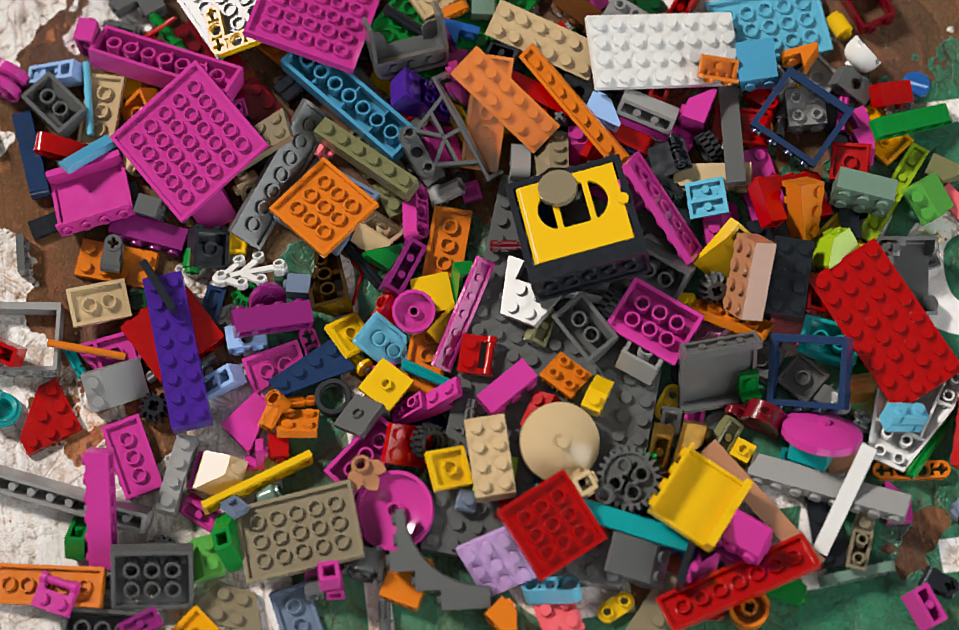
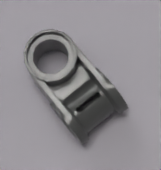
[100,234,124,274]
[812,384,851,419]

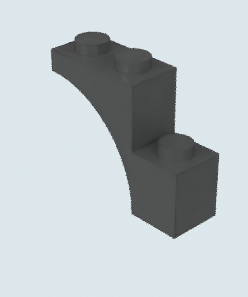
[108,0,168,23]

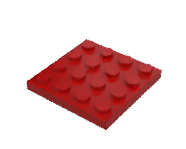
[496,468,607,582]

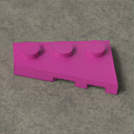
[242,340,303,394]

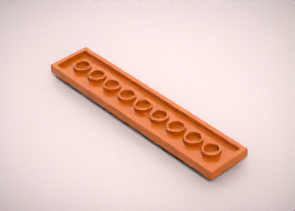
[404,205,473,394]

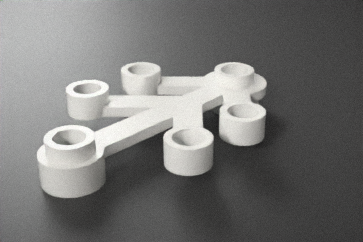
[212,251,288,290]

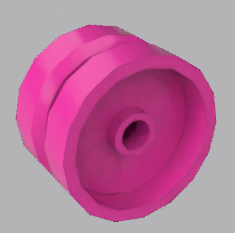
[0,58,31,103]
[392,289,435,335]

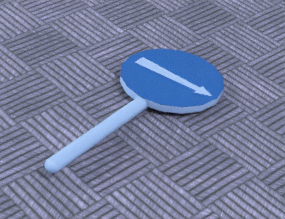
[903,71,930,111]

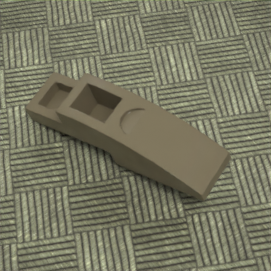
[845,512,876,572]

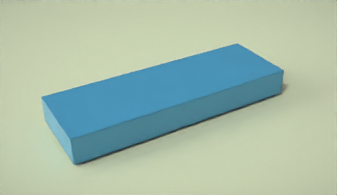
[58,135,116,174]

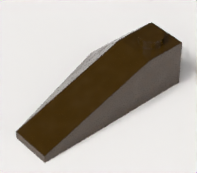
[308,252,354,317]

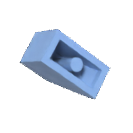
[587,91,621,133]

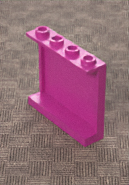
[45,149,135,237]

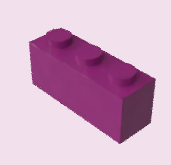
[378,237,428,297]

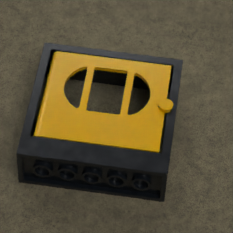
[505,154,652,303]

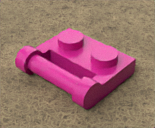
[31,571,81,618]

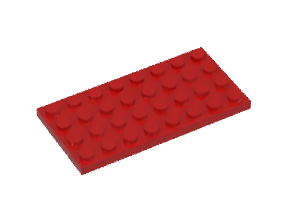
[809,238,959,403]

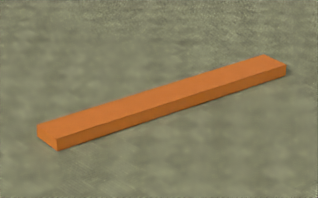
[519,43,630,164]

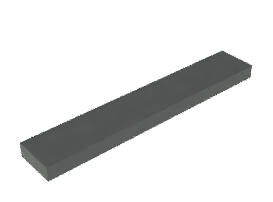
[718,85,746,187]

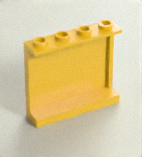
[647,442,754,552]

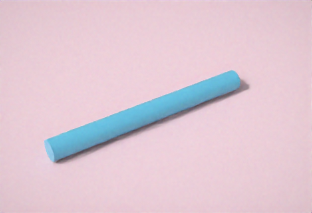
[82,61,95,136]

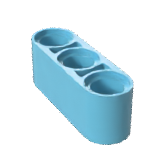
[521,576,582,604]

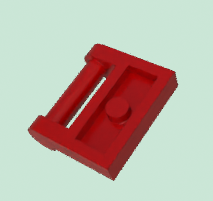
[457,333,498,377]

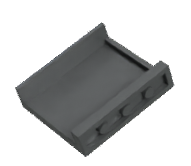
[678,331,763,414]

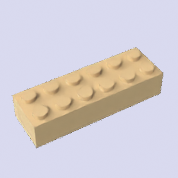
[485,0,593,82]

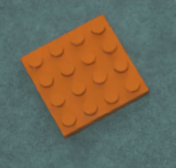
[269,157,379,258]

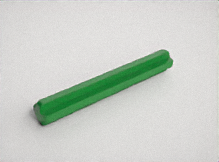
[906,416,953,479]

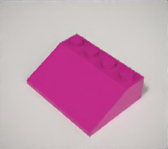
[607,277,704,366]

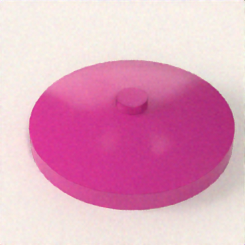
[781,410,863,457]
[356,470,435,551]

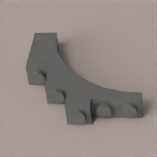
[386,508,491,610]

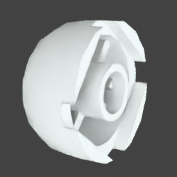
[844,35,881,73]

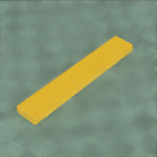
[201,450,313,515]

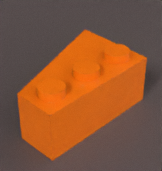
[782,177,825,240]

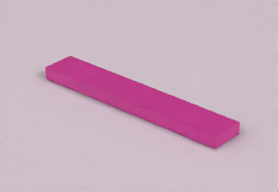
[431,256,495,373]

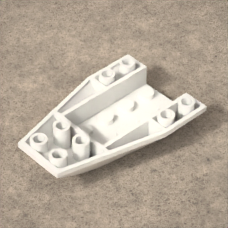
[868,374,959,472]

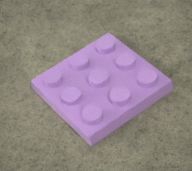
[456,526,537,597]

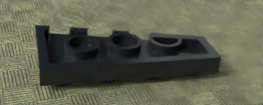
[803,496,849,571]

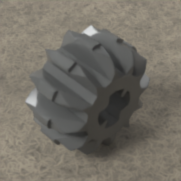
[697,270,728,305]

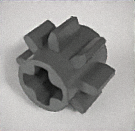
[848,410,871,434]

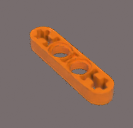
[871,460,951,481]

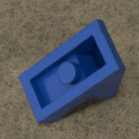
[444,18,480,49]

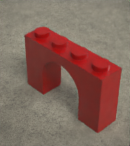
[747,171,834,229]

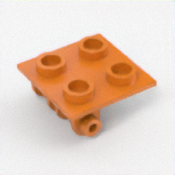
[539,352,592,401]

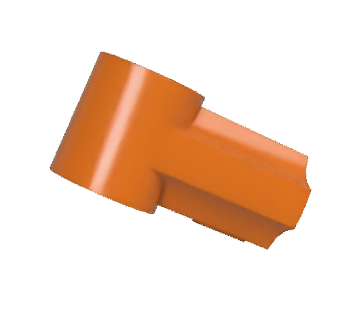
[258,389,291,432]

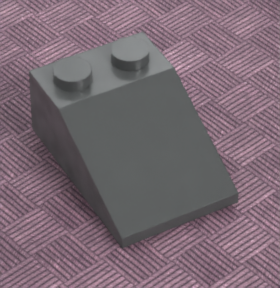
[604,531,671,590]

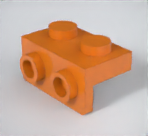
[697,54,739,86]

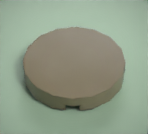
[538,170,578,207]

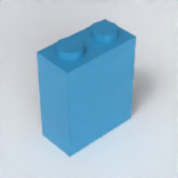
[735,37,779,92]

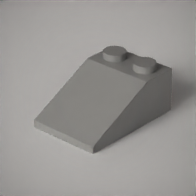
[615,340,664,386]
[80,357,150,413]

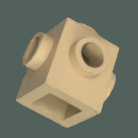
[232,169,258,201]
[570,467,599,498]

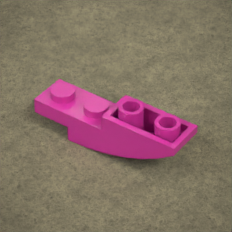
[392,376,463,424]

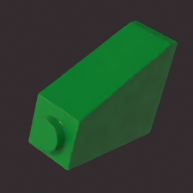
[765,578,809,609]

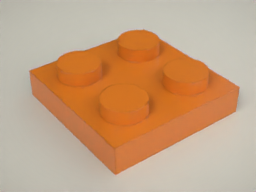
[276,408,320,438]

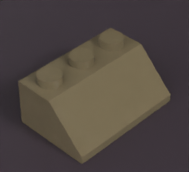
[530,131,569,177]

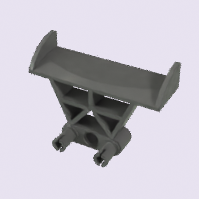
[398,71,504,184]

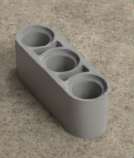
[510,143,531,181]

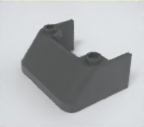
[362,0,450,80]

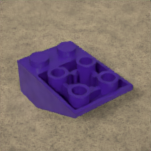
[391,67,450,122]

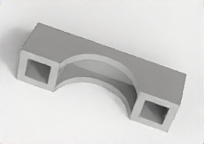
[154,432,200,518]

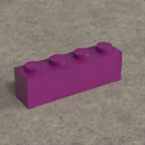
[108,215,188,257]
[230,298,314,339]

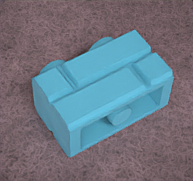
[879,402,929,433]

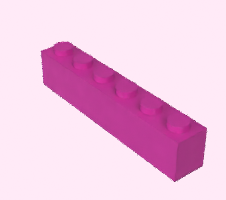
[82,447,118,570]

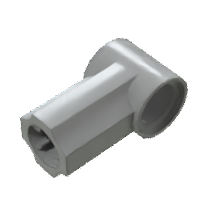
[427,177,466,209]

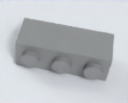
[616,89,679,135]

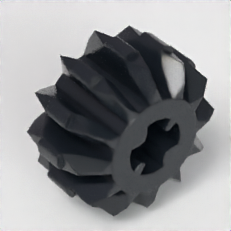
[138,391,169,425]

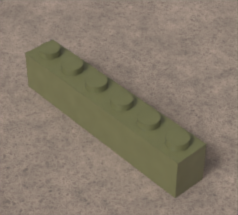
[314,117,419,202]

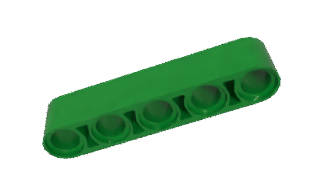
[868,103,953,141]

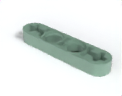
[818,561,897,588]

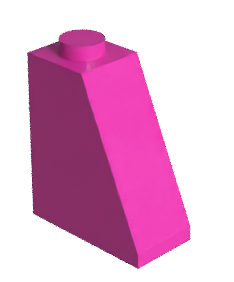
[221,392,267,456]

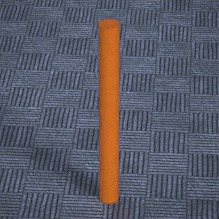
[47,339,126,361]

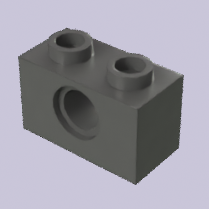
[827,65,873,108]
[133,193,169,222]

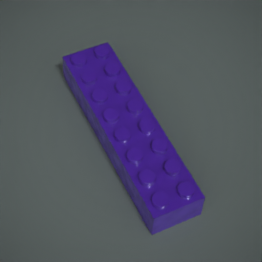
[142,271,214,434]

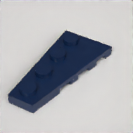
[268,339,356,396]

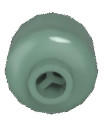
[254,482,285,502]

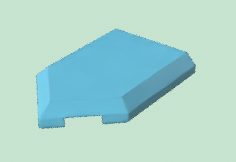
[352,311,408,364]

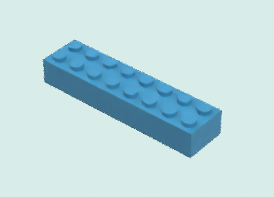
[280,52,420,163]

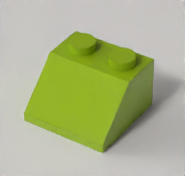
[812,227,860,269]

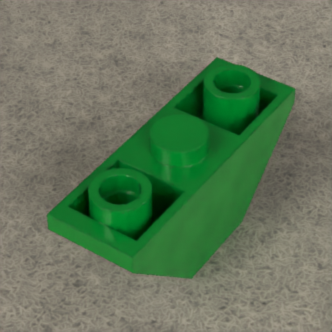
[211,513,244,573]

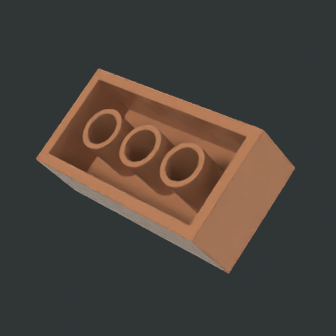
[723,232,777,321]

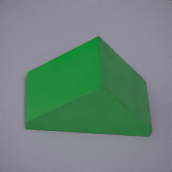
[361,243,403,272]

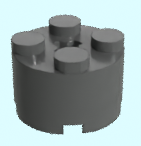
[342,545,386,583]

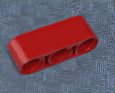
[33,132,88,161]

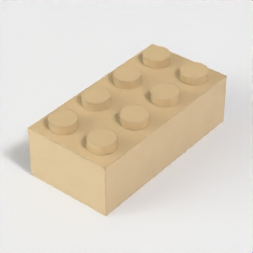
[464,414,516,503]

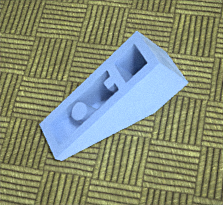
[28,59,84,87]
[204,363,247,400]

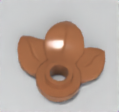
[348,455,386,492]

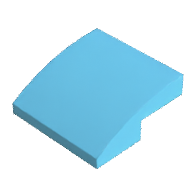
[684,176,729,220]

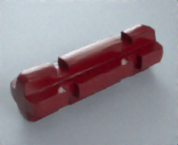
[490,240,528,252]

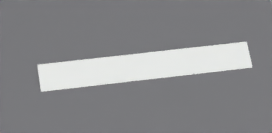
[813,443,877,556]

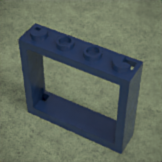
[750,66,854,169]
[766,333,854,414]

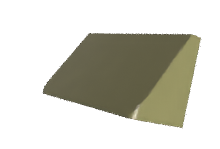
[523,310,557,348]
[704,415,745,454]

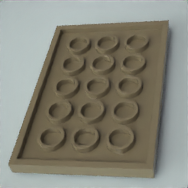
[236,479,366,586]

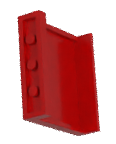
[120,284,226,387]

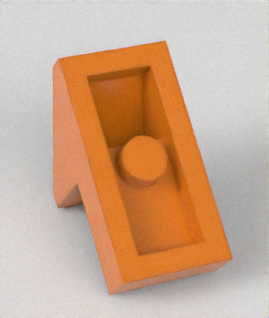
[780,42,819,75]

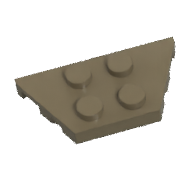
[196,582,262,630]

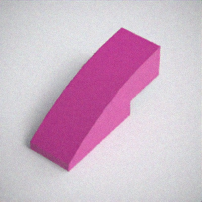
[848,105,875,169]

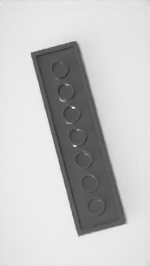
[228,99,334,251]

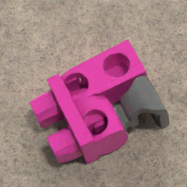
[304,563,345,601]

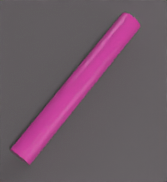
[690,548,703,572]

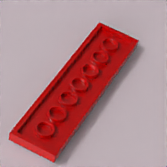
[655,533,821,630]

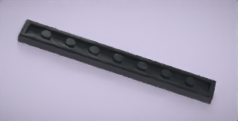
[825,98,862,240]

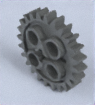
[597,445,663,511]

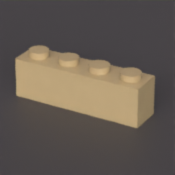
[673,162,753,194]

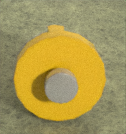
[349,354,373,376]

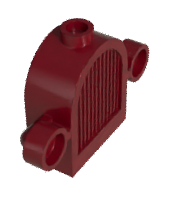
[725,398,786,441]

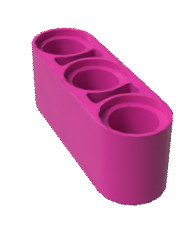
[402,185,429,240]

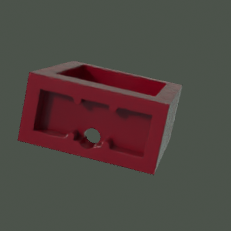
[840,0,896,36]

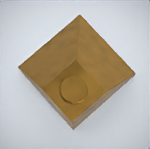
[673,418,710,462]

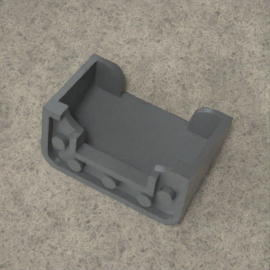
[877,236,939,315]

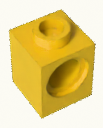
[729,437,756,469]

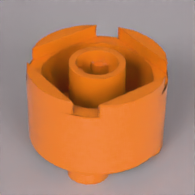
[727,594,770,630]

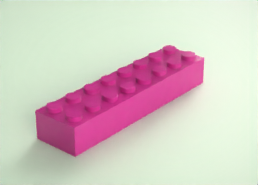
[88,25,244,101]

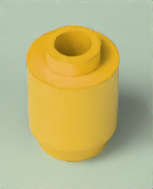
[826,11,853,40]

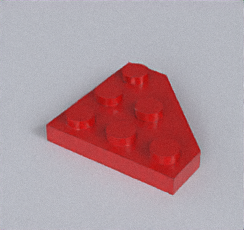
[20,378,83,457]

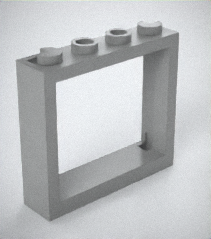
[0,302,65,378]

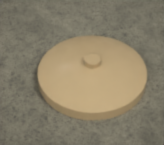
[519,402,600,480]

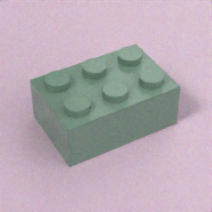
[829,166,898,218]

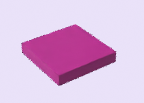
[422,126,462,162]

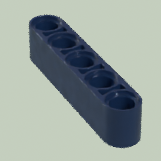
[12,110,52,200]

